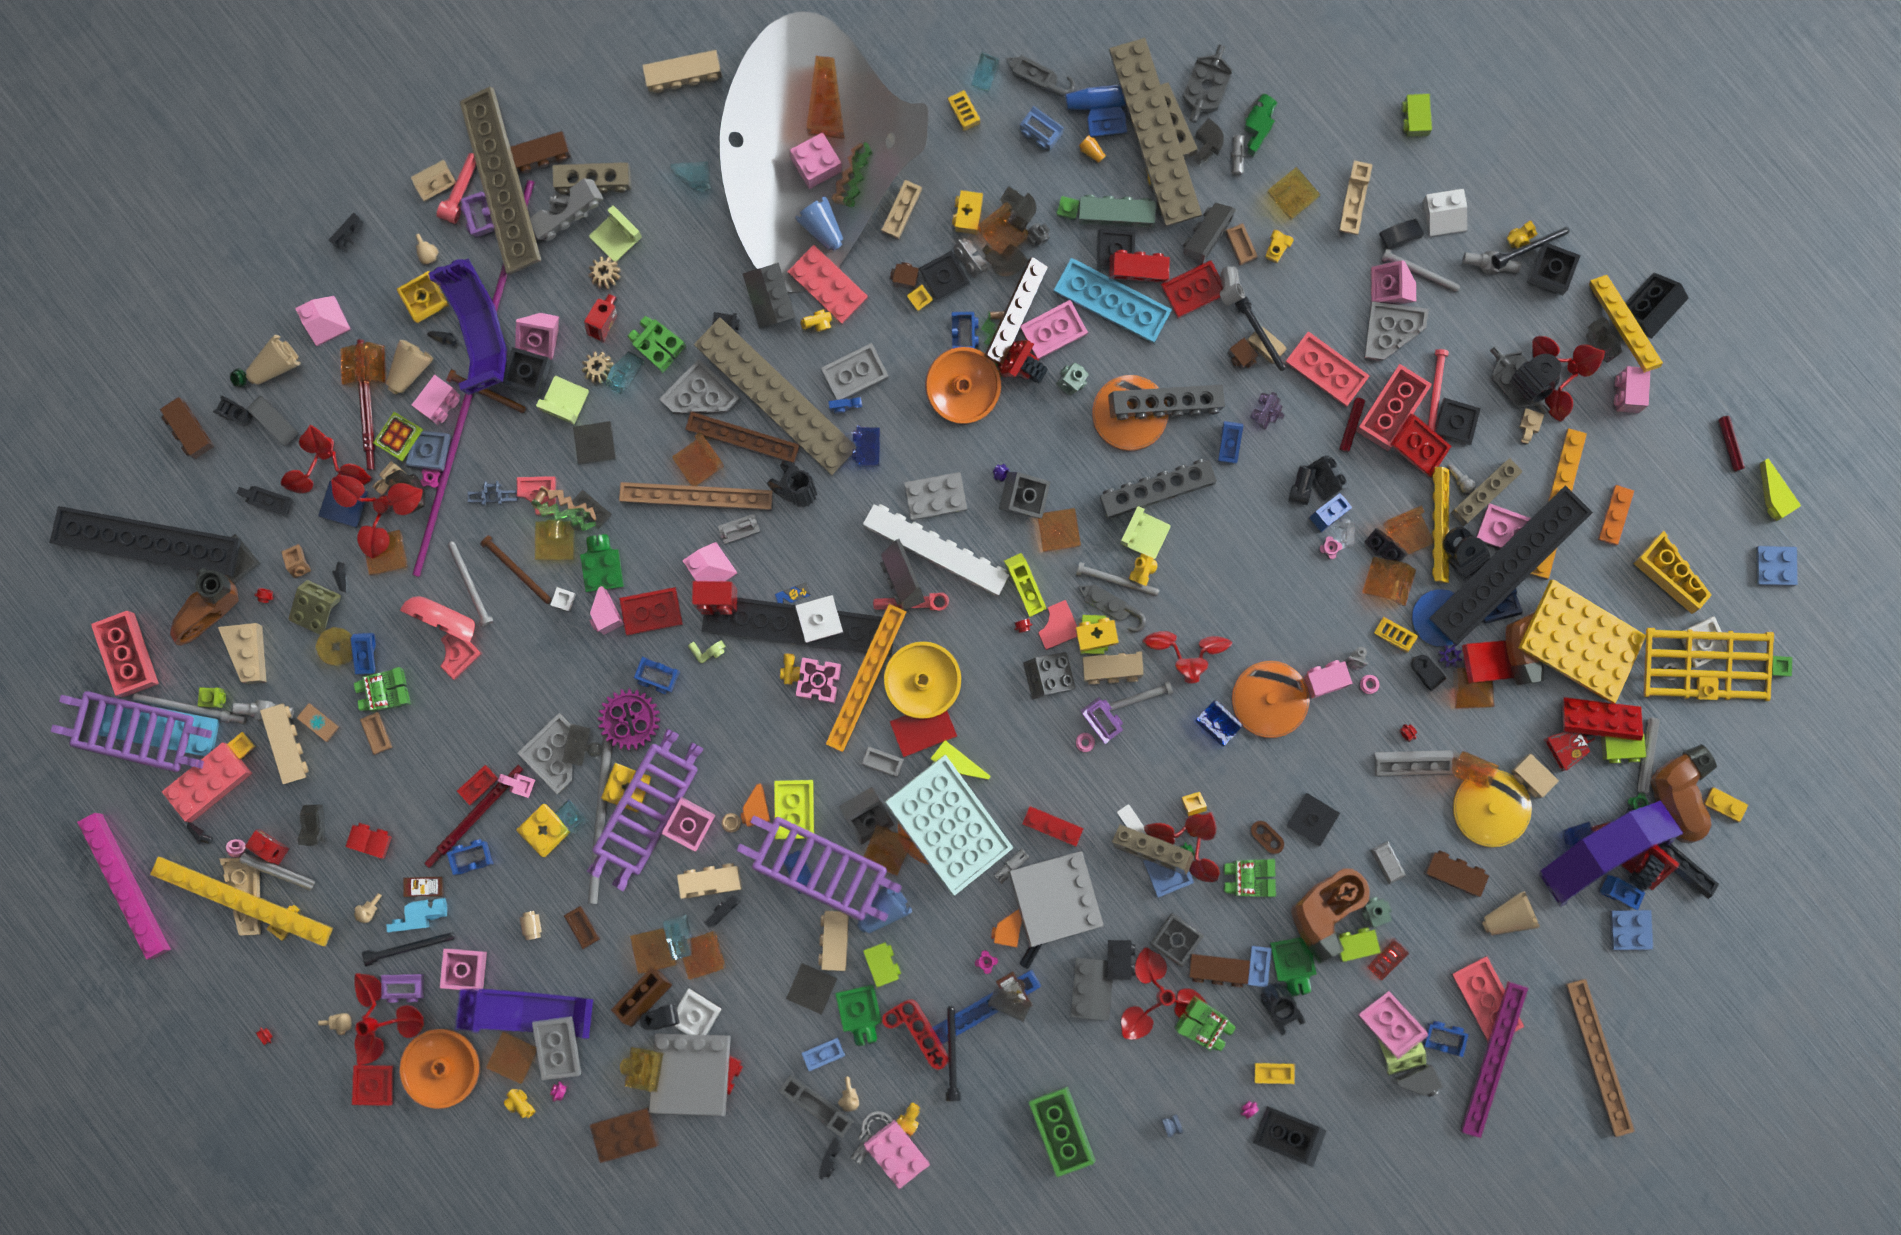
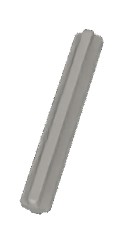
[1637,718,1660,794]
[240,853,315,890]

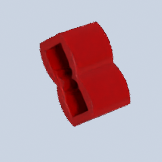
[345,823,392,859]

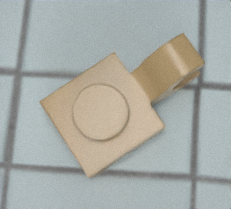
[1519,408,1544,444]
[373,461,407,495]

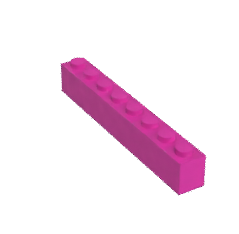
[77,813,171,959]

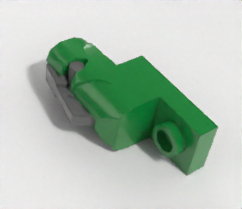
[1244,93,1277,157]

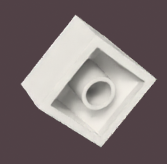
[1423,189,1467,237]

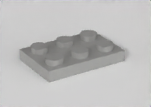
[821,343,889,400]
[904,472,967,521]
[532,1016,581,1080]

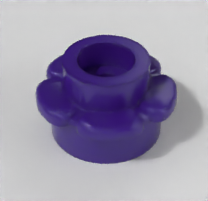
[992,464,1010,482]

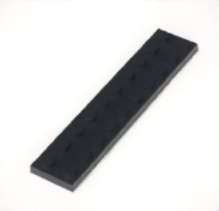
[1429,485,1593,646]
[49,506,242,577]
[701,597,894,657]

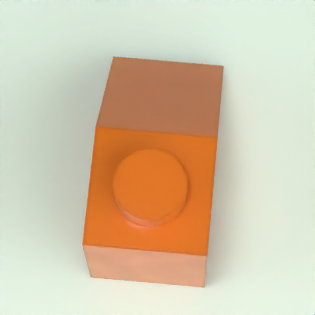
[740,783,771,827]
[991,909,1022,947]

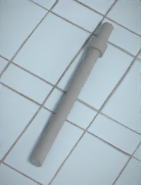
[133,693,246,724]

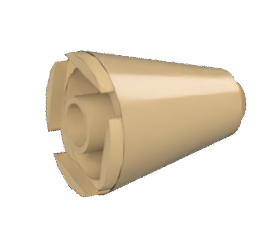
[246,335,300,385]
[386,340,434,394]
[1482,891,1540,935]

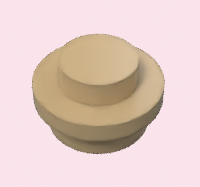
[721,813,741,833]

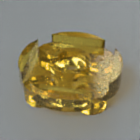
[316,627,353,666]

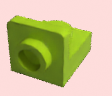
[198,687,226,708]

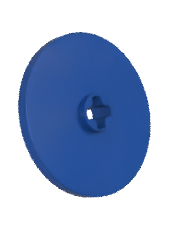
[1412,589,1454,647]

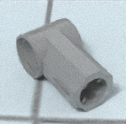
[1220,266,1245,306]

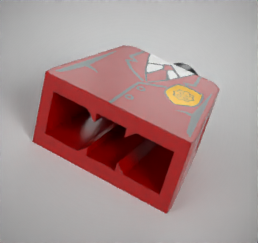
[584,294,618,343]
[1544,732,1595,771]
[245,829,290,865]

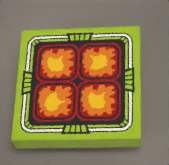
[373,412,423,461]

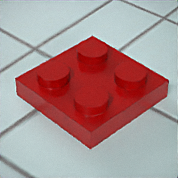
[352,1065,394,1106]

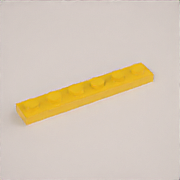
[1589,275,1663,373]
[1432,467,1449,583]

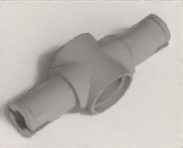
[1462,251,1521,274]
[233,700,294,721]

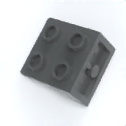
[1023,652,1076,699]

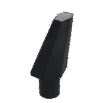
[427,331,457,346]
[332,562,346,593]
[187,822,213,844]

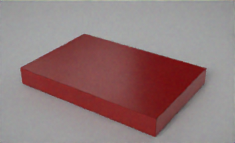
[1160,260,1223,319]
[1390,414,1452,478]
[619,587,683,636]
[1462,640,1514,683]
[890,711,957,757]

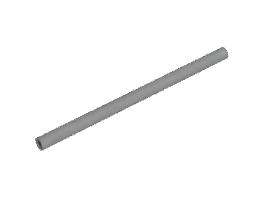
[588,735,612,904]

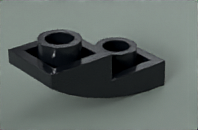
[1379,219,1424,249]
[1364,528,1408,568]
[819,1137,841,1180]

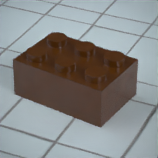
[590,1107,660,1163]

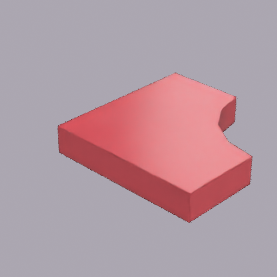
[517,476,556,515]
[1038,600,1077,650]
[440,633,482,680]

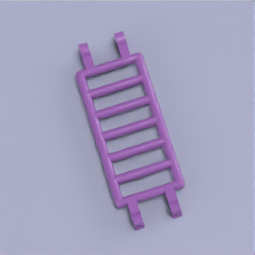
[51,691,213,772]
[587,729,703,891]
[736,815,902,922]

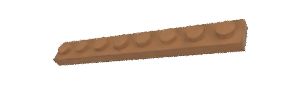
[619,482,773,510]
[1566,979,1635,1137]

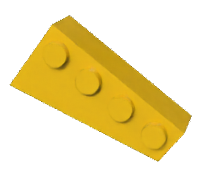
[1633,531,1711,614]

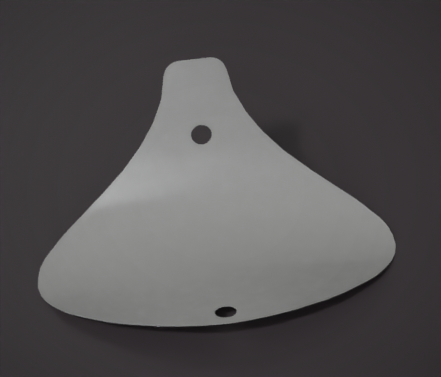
[719,11,928,292]

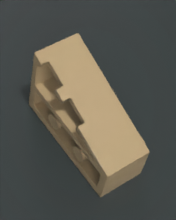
[218,623,266,684]
[1082,651,1144,685]
[677,863,742,899]

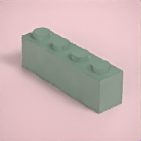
[1079,195,1156,228]

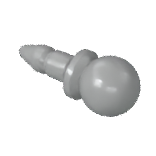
[1448,464,1476,494]

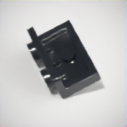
[1108,940,1135,980]

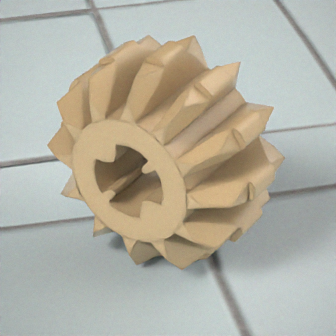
[588,257,621,289]
[582,351,614,384]

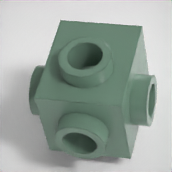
[1056,362,1089,396]
[1362,896,1392,928]

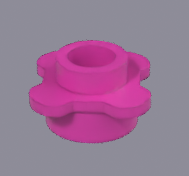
[420,469,440,488]
[975,950,998,974]
[550,1081,566,1102]
[1240,1101,1259,1119]

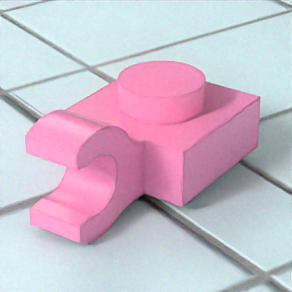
[498,773,535,798]

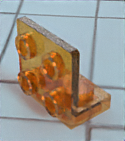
[978,201,1030,258]
[341,342,385,385]
[672,432,724,486]
[1383,505,1434,555]
[1363,557,1416,606]
[1452,751,1499,788]
[678,931,726,979]

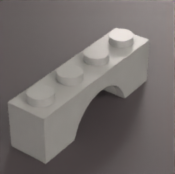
[530,178,603,241]

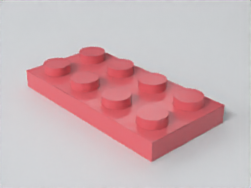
[787,245,868,324]
[1285,331,1369,407]
[1451,956,1524,1043]

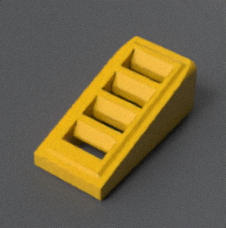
[948,90,980,132]
[1374,617,1418,653]

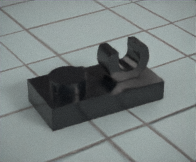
[329,213,363,252]

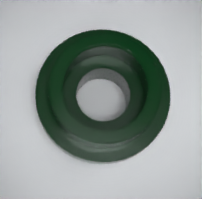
[230,368,247,387]

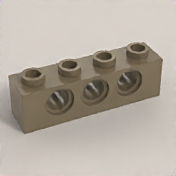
[1161,82,1198,159]
[553,162,631,195]
[1451,458,1523,527]
[1112,825,1194,875]

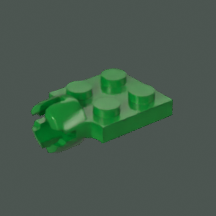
[580,534,624,592]
[1270,937,1317,997]
[835,985,882,1046]

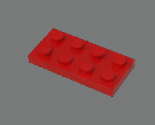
[1562,697,1643,741]

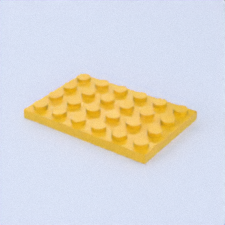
[1518,580,1646,703]

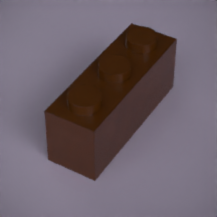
[510,131,571,174]
[160,397,215,459]
[1423,850,1490,897]
[1188,954,1250,988]
[611,967,672,1027]

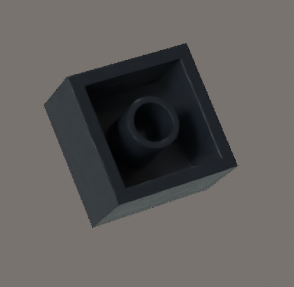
[1527,242,1581,295]
[501,347,552,398]

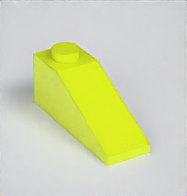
[1760,458,1801,521]
[1004,553,1047,617]
[931,741,991,780]

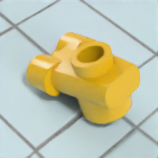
[1506,220,1538,249]
[1265,230,1294,263]
[800,310,832,332]
[1129,553,1157,586]
[780,654,800,684]
[504,1089,536,1118]
[896,1102,920,1136]

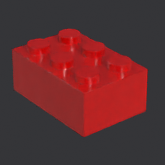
[692,581,737,615]

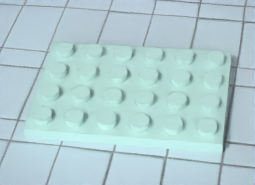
[884,755,1013,896]

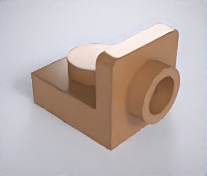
[281,544,311,578]

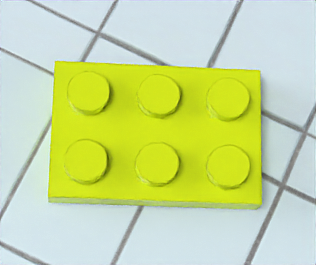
[774,780,814,839]

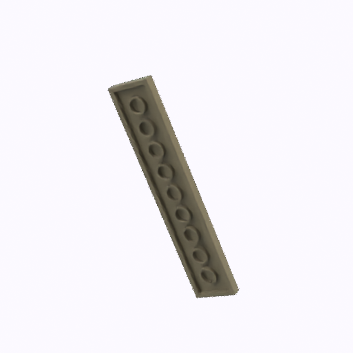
[1109,38,1202,227]
[459,86,541,275]
[694,318,858,476]

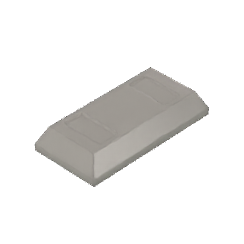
[861,746,904,777]
[1371,841,1406,884]

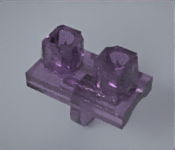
[1250,392,1285,430]

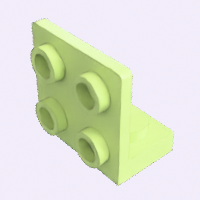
[589,205,642,262]
[536,376,589,425]
[1120,506,1171,559]
[1376,1036,1426,1075]

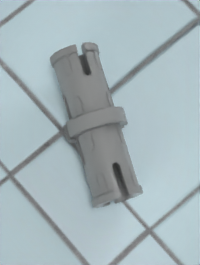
[1231,135,1246,175]
[993,849,1030,884]

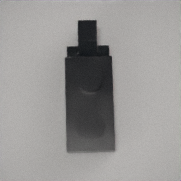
[236,486,292,517]

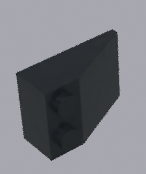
[1253,1106,1327,1168]

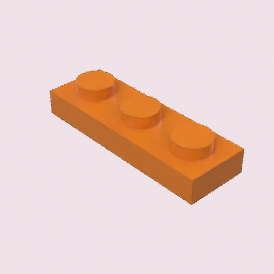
[1598,485,1634,546]

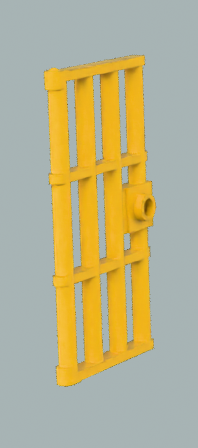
[1643,628,1774,701]

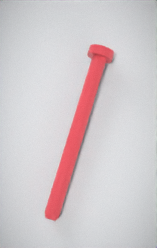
[1428,349,1449,431]

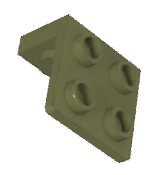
[288,580,342,635]

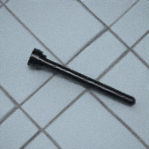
[1491,227,1570,269]
[1235,296,1286,371]
[362,932,455,967]
[946,1006,961,1101]

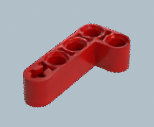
[882,999,949,1070]

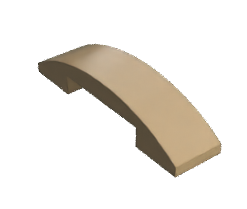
[1339,161,1373,235]

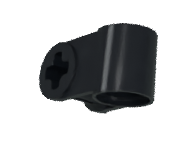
[213,395,252,426]
[1410,655,1446,692]
[640,1004,680,1030]

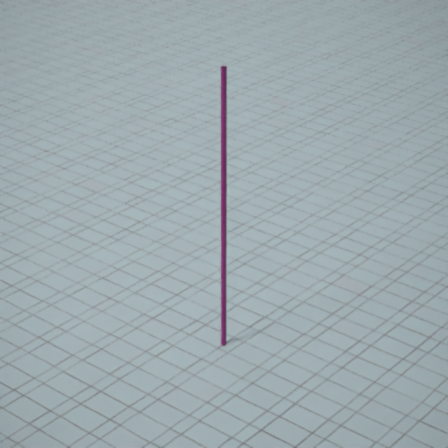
[412,180,535,577]

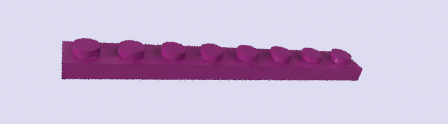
[1460,981,1528,1138]

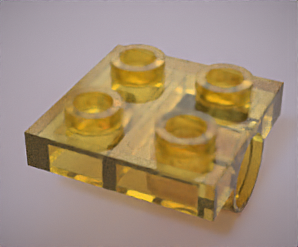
[1267,167,1321,220]
[535,520,575,560]
[620,1047,664,1092]

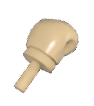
[415,234,439,265]
[354,893,382,923]
[318,1013,352,1035]
[838,1077,859,1112]

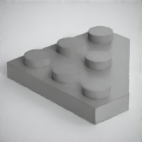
[1364,302,1429,361]
[659,359,740,414]
[518,713,574,795]

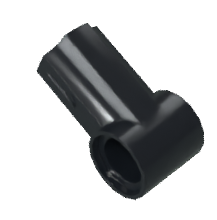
[1289,465,1316,505]

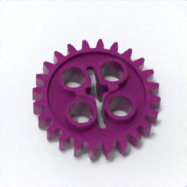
[598,688,660,751]

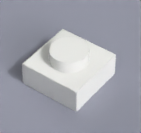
[551,587,576,612]

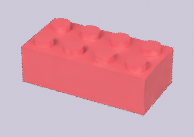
[1356,364,1432,451]
[91,611,159,698]
[162,742,252,823]

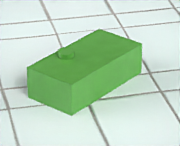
[1029,1086,1096,1177]

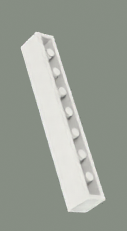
[863,504,1009,598]

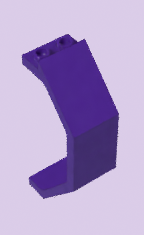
[428,258,508,395]
[1539,801,1683,908]
[455,988,593,1039]

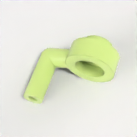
[688,640,726,663]

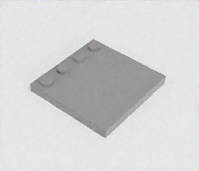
[1008,851,1104,947]
[649,1034,731,1116]

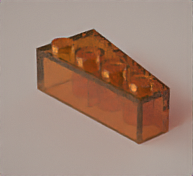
[806,56,845,139]

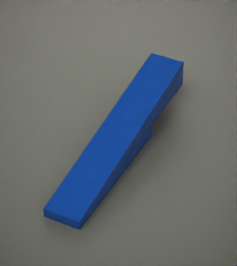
[932,969,1041,1044]

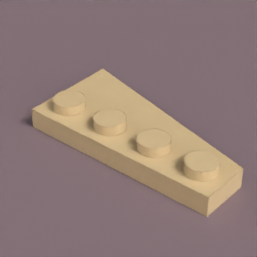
[219,857,261,935]

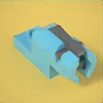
[386,896,447,932]

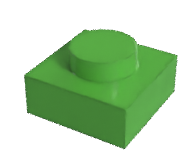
[1057,196,1080,220]
[1772,656,1792,677]

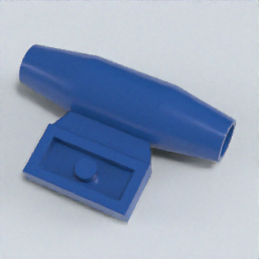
[1066,84,1127,137]

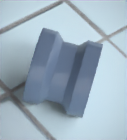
[1162,1114,1183,1138]

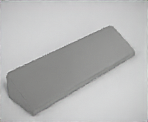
[1374,750,1454,776]

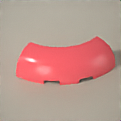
[400,596,475,643]

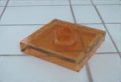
[1038,508,1081,552]
[366,530,408,576]
[863,824,912,876]
[630,927,677,974]
[486,1032,537,1084]

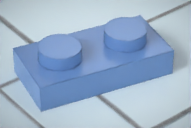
[1247,946,1271,987]
[802,1038,845,1071]

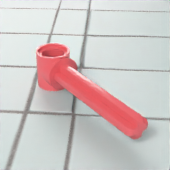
[436,153,477,224]
[873,592,949,611]

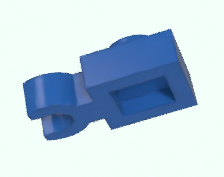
[828,397,862,414]

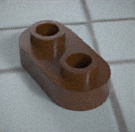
[1250,821,1284,854]

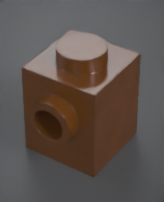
[890,262,919,290]
[1228,337,1258,370]

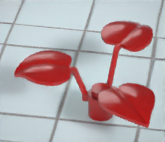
[1532,336,1605,421]
[281,424,372,493]
[331,475,423,558]
[1142,631,1233,684]
[1144,812,1220,882]
[1121,947,1207,1039]
[354,973,424,1065]

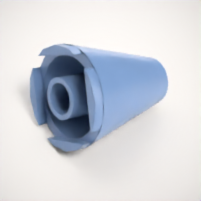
[795,196,844,251]
[857,886,912,934]

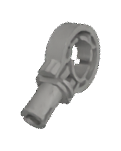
[850,1111,893,1165]

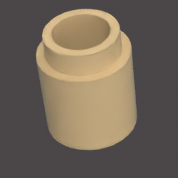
[520,911,542,940]

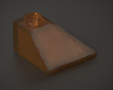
[1453,668,1495,709]

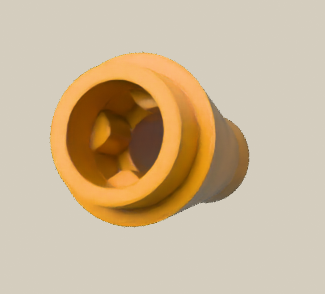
[1079,136,1106,163]

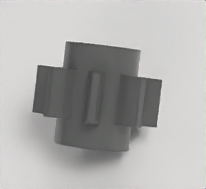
[1027,223,1050,246]

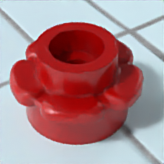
[254,588,273,603]
[1014,619,1033,633]
[1399,724,1417,742]
[256,1027,273,1046]

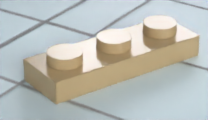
[882,180,922,239]

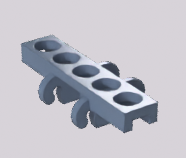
[467,481,518,506]

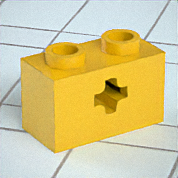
[952,190,983,235]
[1075,618,1119,652]

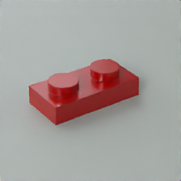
[457,765,498,805]

